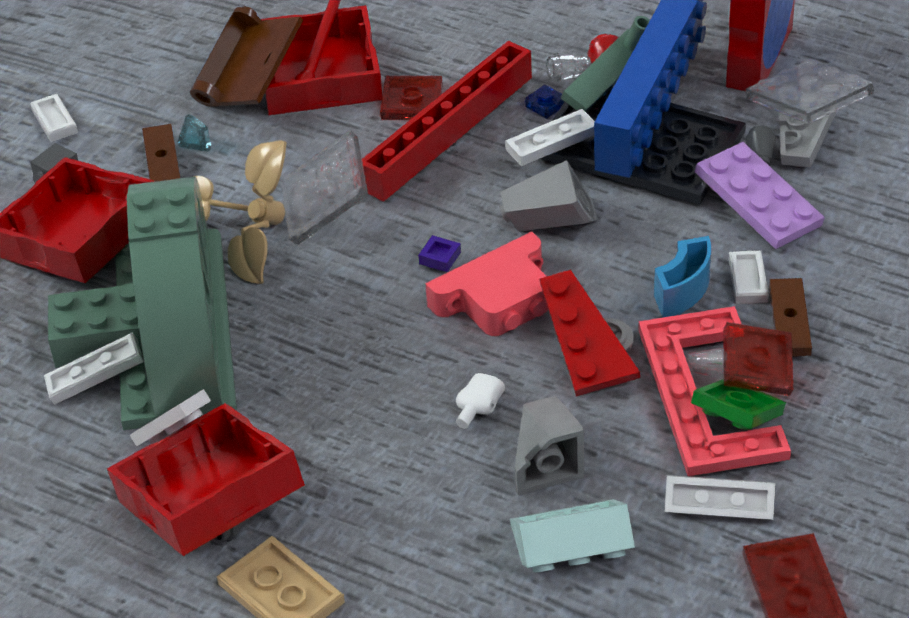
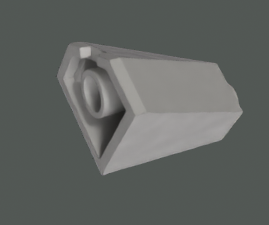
[499,160,598,232]
[515,396,584,495]

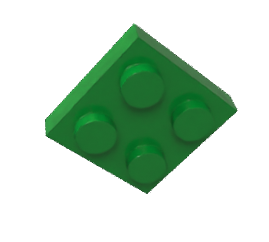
[691,377,786,430]

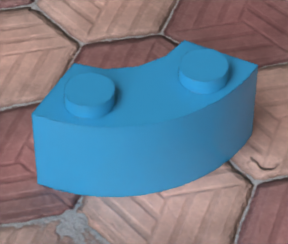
[654,236,711,318]

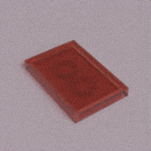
[742,533,847,618]

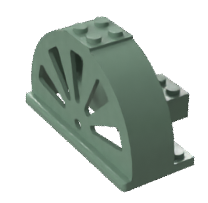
[48,176,237,430]

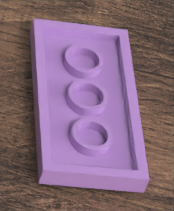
[695,142,825,249]

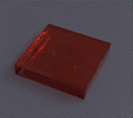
[380,76,443,120]
[723,322,794,396]

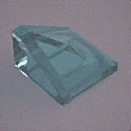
[178,114,211,152]

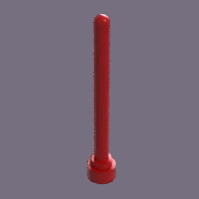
[295,0,341,81]

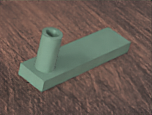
[561,16,650,113]

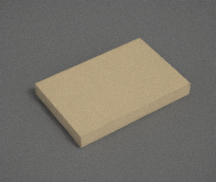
[217,536,345,618]

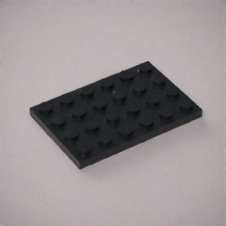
[540,87,746,205]

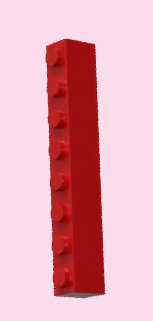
[358,41,532,202]

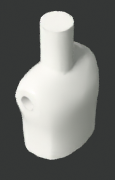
[456,373,505,429]

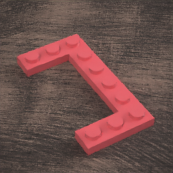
[638,306,791,477]

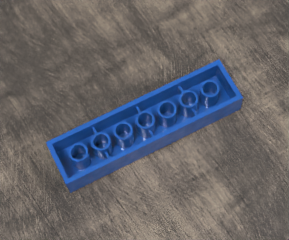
[594,0,707,178]

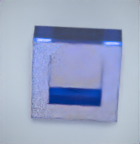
[525,84,565,119]

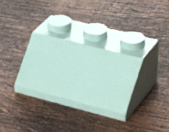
[510,499,635,572]

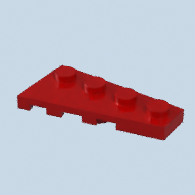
[539,269,641,397]

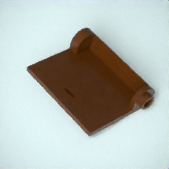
[190,6,303,107]

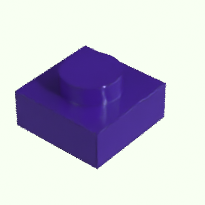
[418,235,461,272]

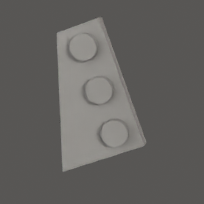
[778,99,836,167]

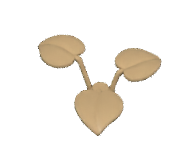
[193,140,287,284]

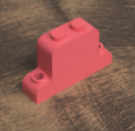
[425,231,548,336]

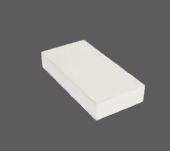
[30,94,78,142]
[729,251,769,304]

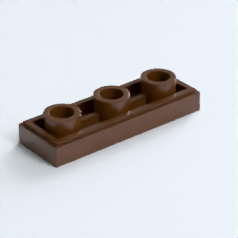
[142,124,180,182]
[769,278,812,357]

